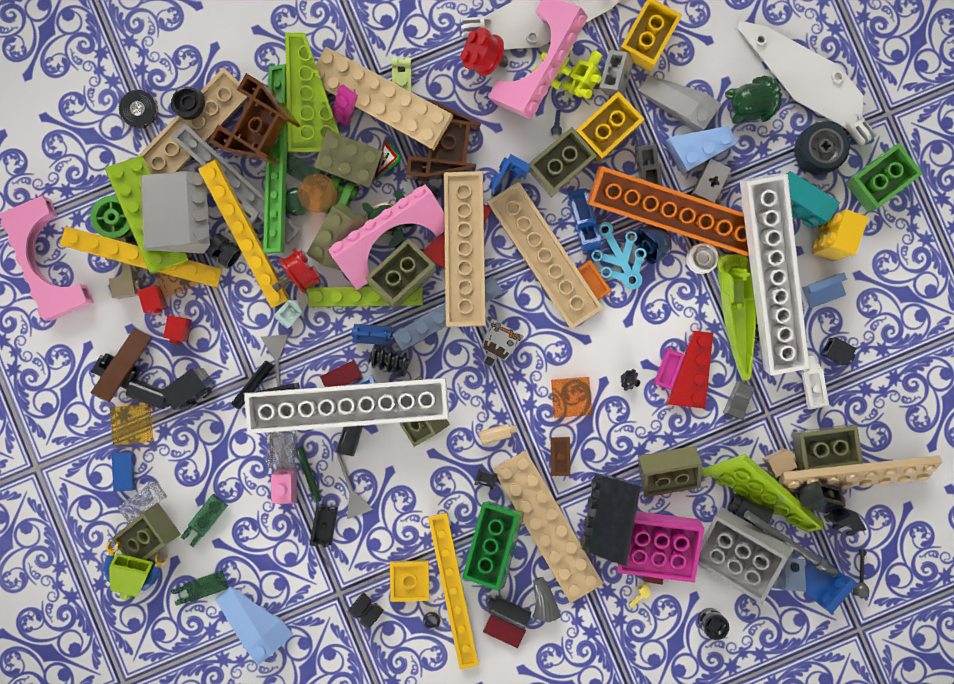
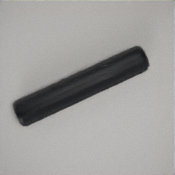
[231,361,274,409]

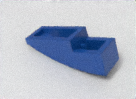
[568,188,602,252]

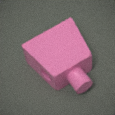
[271,467,297,504]

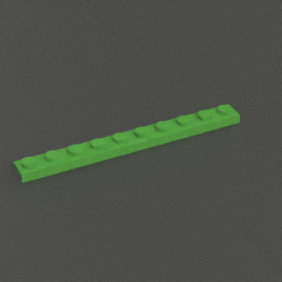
[263,64,288,254]

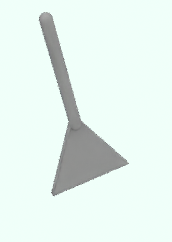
[261,334,289,387]
[337,453,374,519]

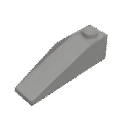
[637,75,721,132]

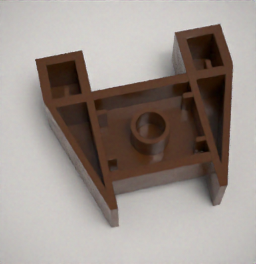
[209,73,300,164]
[406,100,481,181]

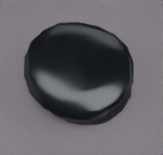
[171,86,205,120]

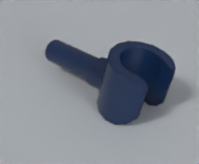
[550,110,562,136]

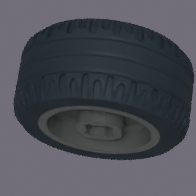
[794,122,850,175]

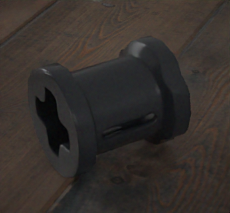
[474,468,497,490]

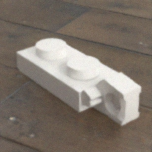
[801,355,829,410]

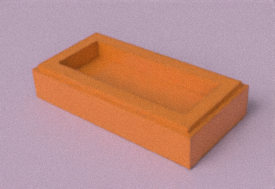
[577,259,612,300]

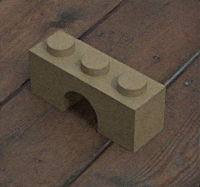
[105,237,143,299]

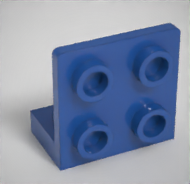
[489,154,531,196]
[805,555,857,614]

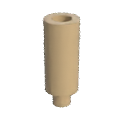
[479,424,518,445]

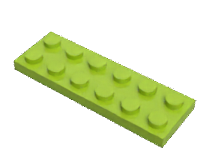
[105,155,188,274]

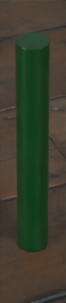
[295,446,322,503]

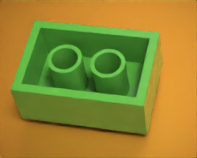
[845,143,923,212]

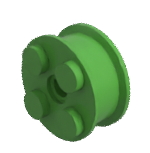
[90,196,133,239]

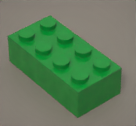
[462,501,525,591]

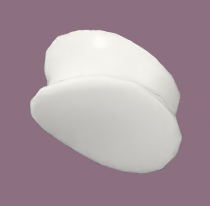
[686,243,719,274]

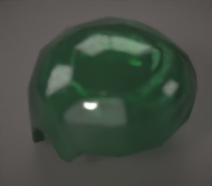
[285,187,311,216]

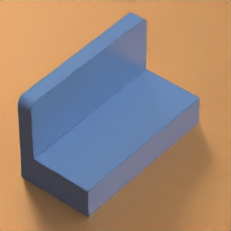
[802,273,847,308]

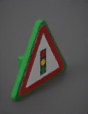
[375,139,401,180]

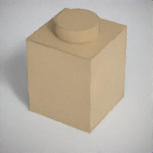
[762,448,797,478]

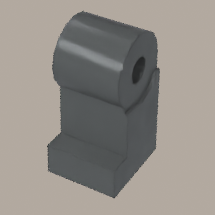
[723,381,754,420]

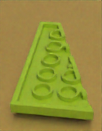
[285,32,340,152]
[701,454,824,533]

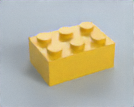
[619,0,682,72]
[576,91,645,163]
[812,209,869,262]

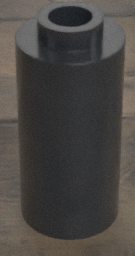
[126,379,170,409]
[336,425,364,456]
[487,595,532,630]

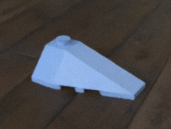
[215,586,293,665]

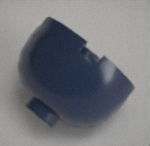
[634,225,672,264]

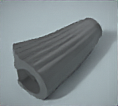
[532,577,561,623]

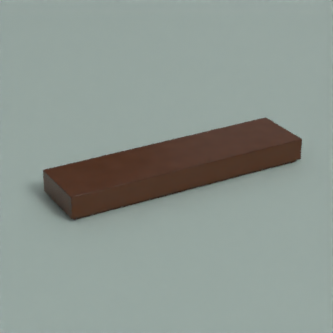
[90,328,152,403]

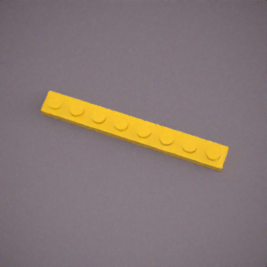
[198,160,290,308]
[60,226,223,288]
[428,512,479,670]

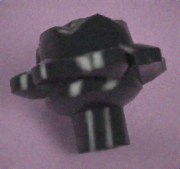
[620,369,641,391]

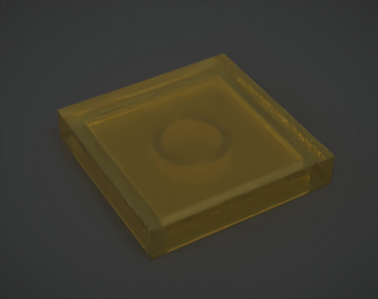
[110,404,153,446]

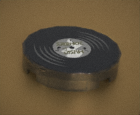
[119,90,158,129]

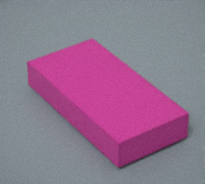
[653,348,685,390]

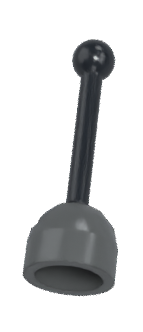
[853,549,870,597]

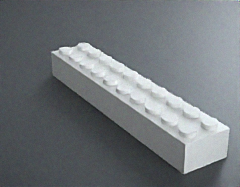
[740,173,809,376]
[244,378,449,434]

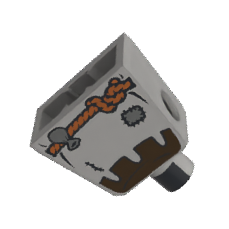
[481,319,524,367]

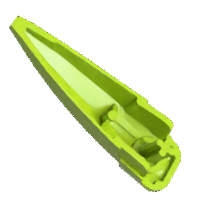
[718,254,757,381]

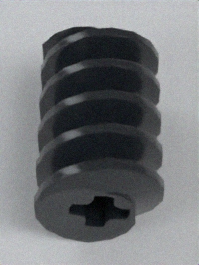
[368,344,411,377]

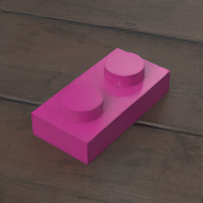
[332,84,358,126]

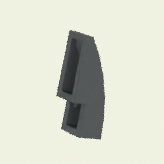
[634,143,662,186]

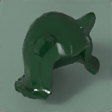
[725,75,783,124]

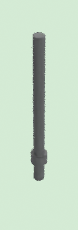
[744,511,838,577]

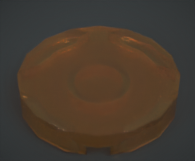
[298,174,337,213]

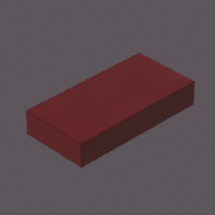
[320,360,363,387]
[483,614,526,648]

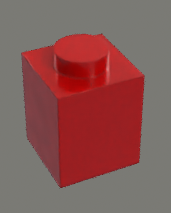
[137,285,168,316]
[163,315,192,345]

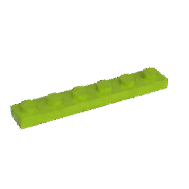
[308,286,423,307]

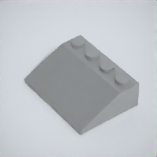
[141,171,210,254]
[698,507,794,604]

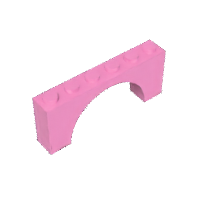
[488,0,588,119]
[328,184,445,290]
[0,196,94,321]

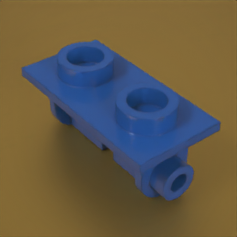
[351,324,392,345]

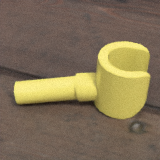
[629,583,651,608]

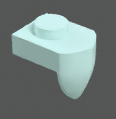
[273,300,303,329]

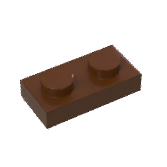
[550,437,571,476]

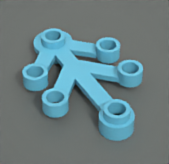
[591,222,647,289]

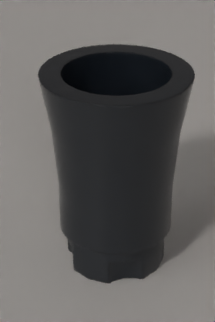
[727,493,774,530]

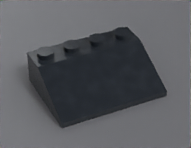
[580,473,641,566]

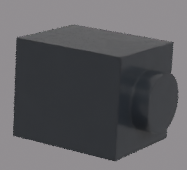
[820,337,857,365]

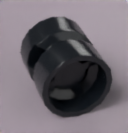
[205,233,242,269]
[347,592,384,630]
[698,608,729,640]

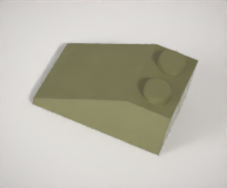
[111,503,181,560]

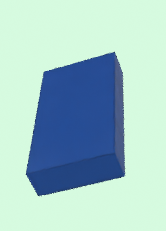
[111,452,135,492]

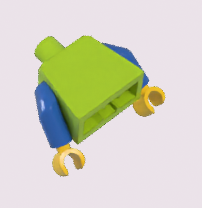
[103,541,168,600]

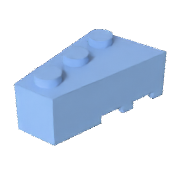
[664,126,738,175]

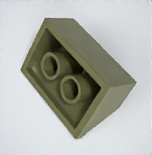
[306,203,368,271]
[399,376,450,447]
[638,446,702,498]

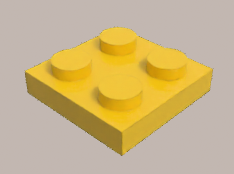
[390,561,429,602]

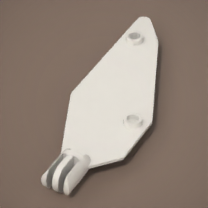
[460,0,620,50]
[737,21,877,147]

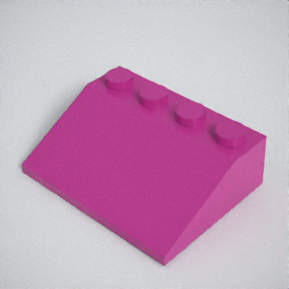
[617,511,704,583]

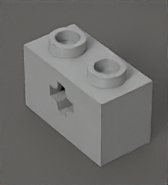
[599,50,634,96]
[691,159,731,203]

